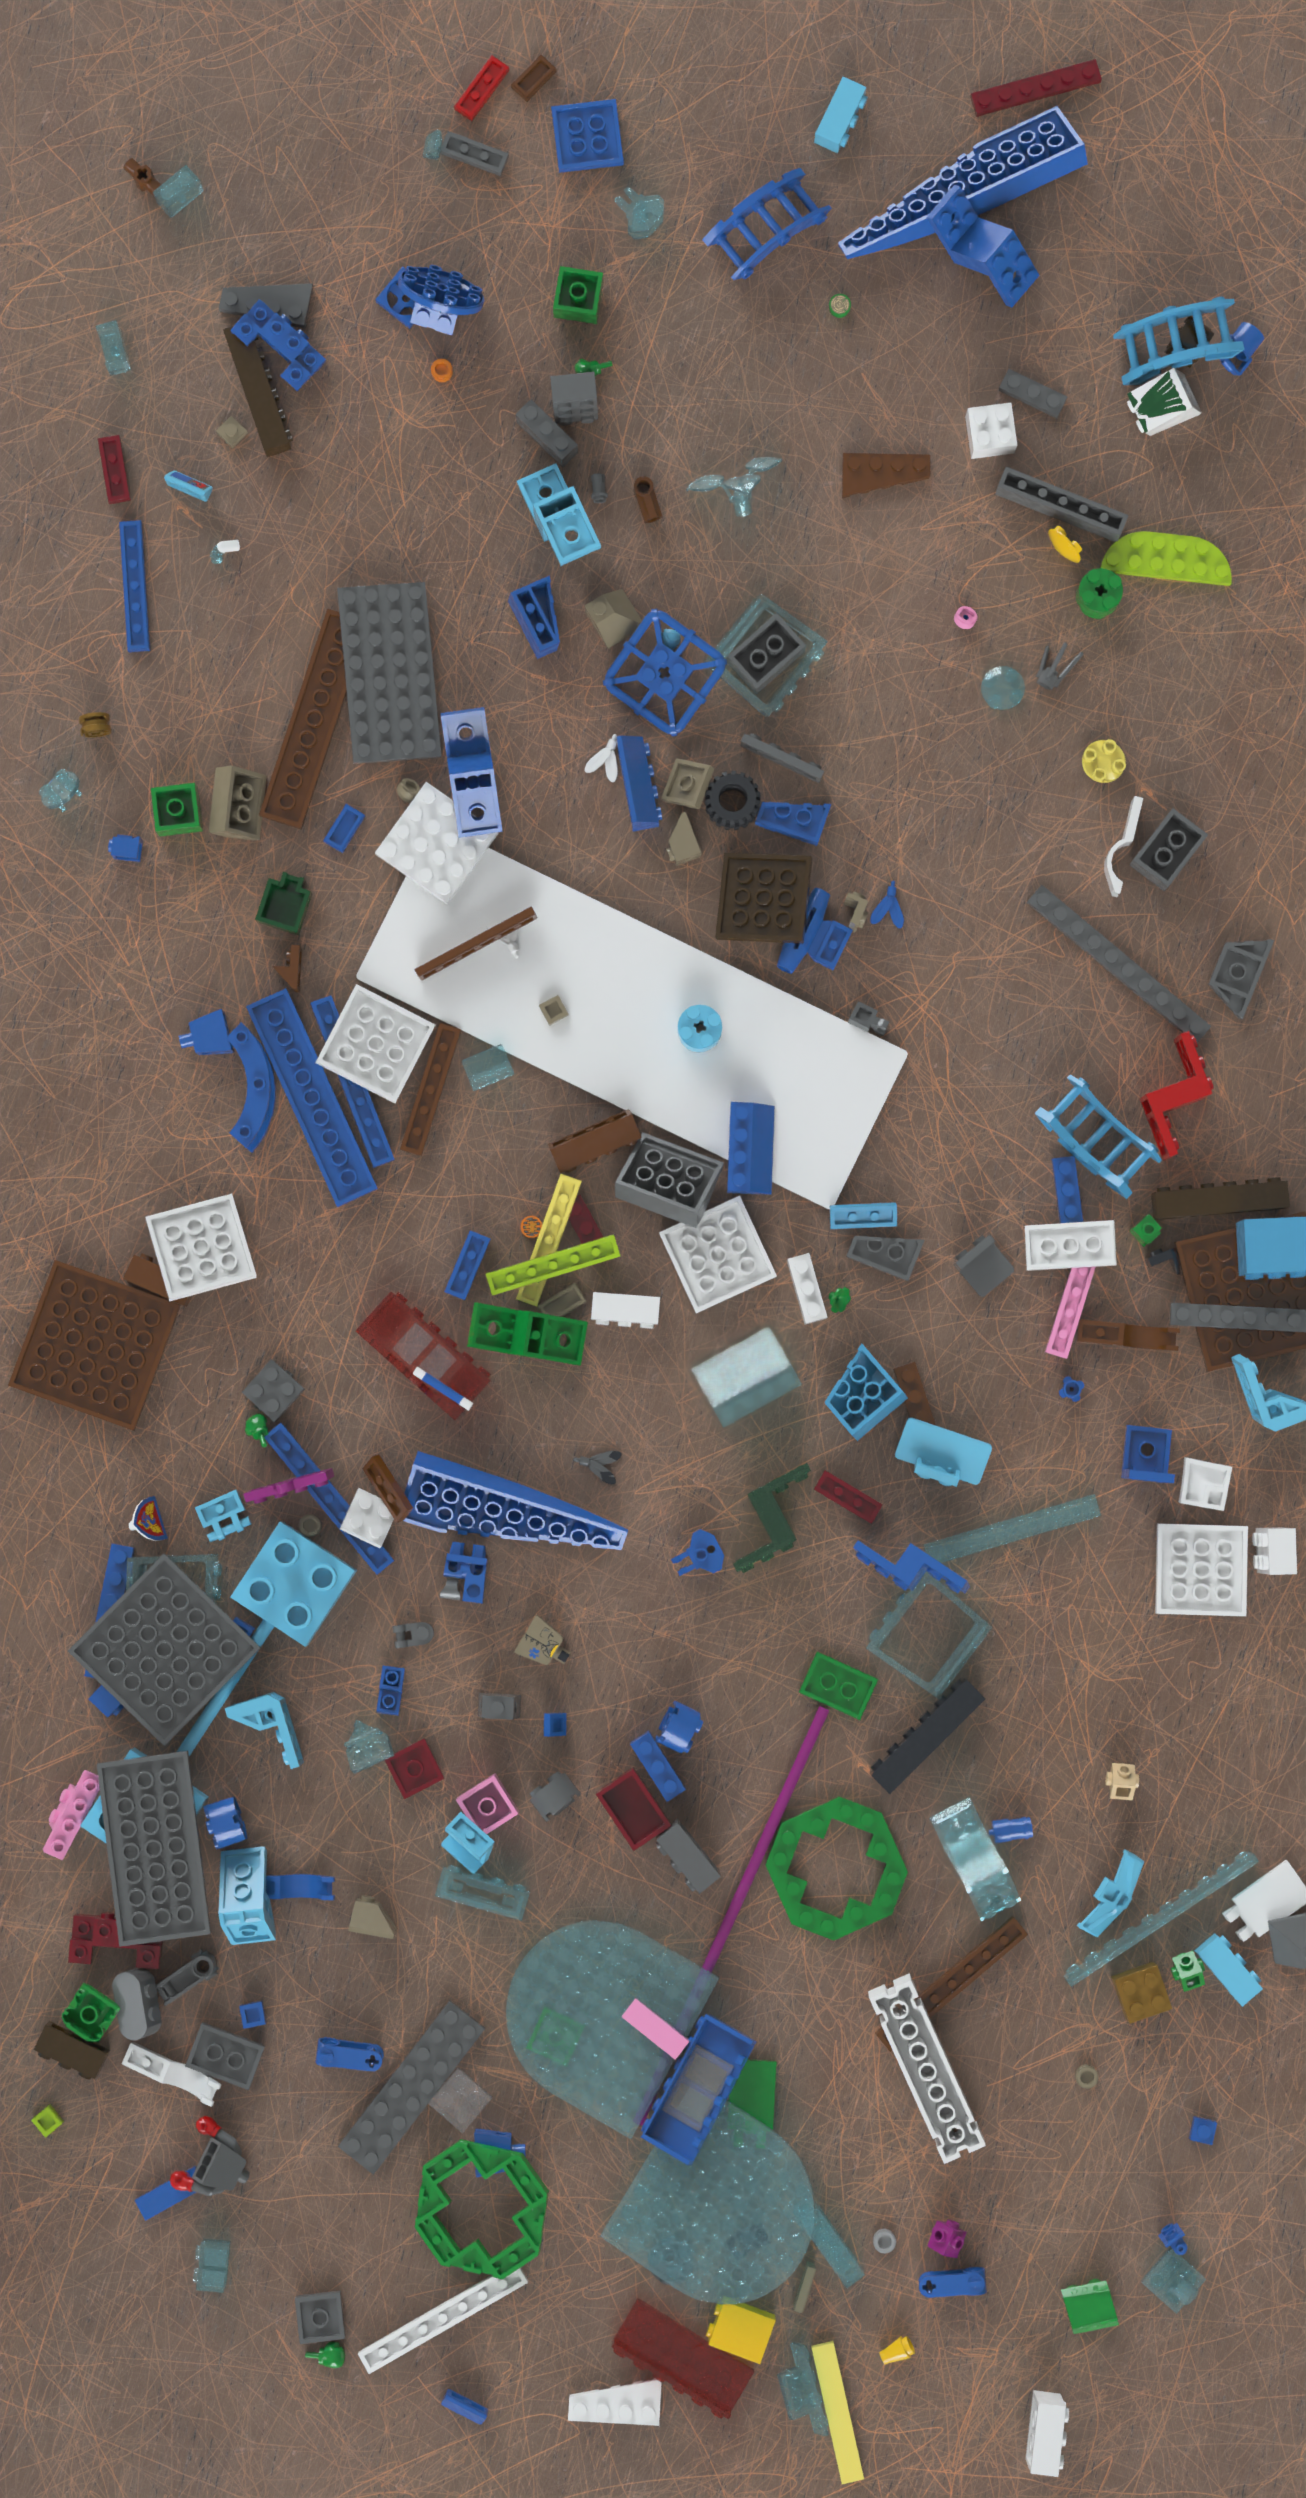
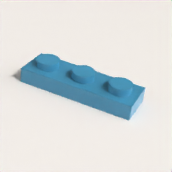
[830,1202,897,1229]

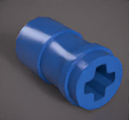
[988,1817,1033,1843]

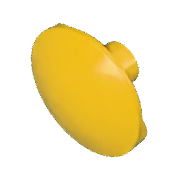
[1048,526,1082,563]

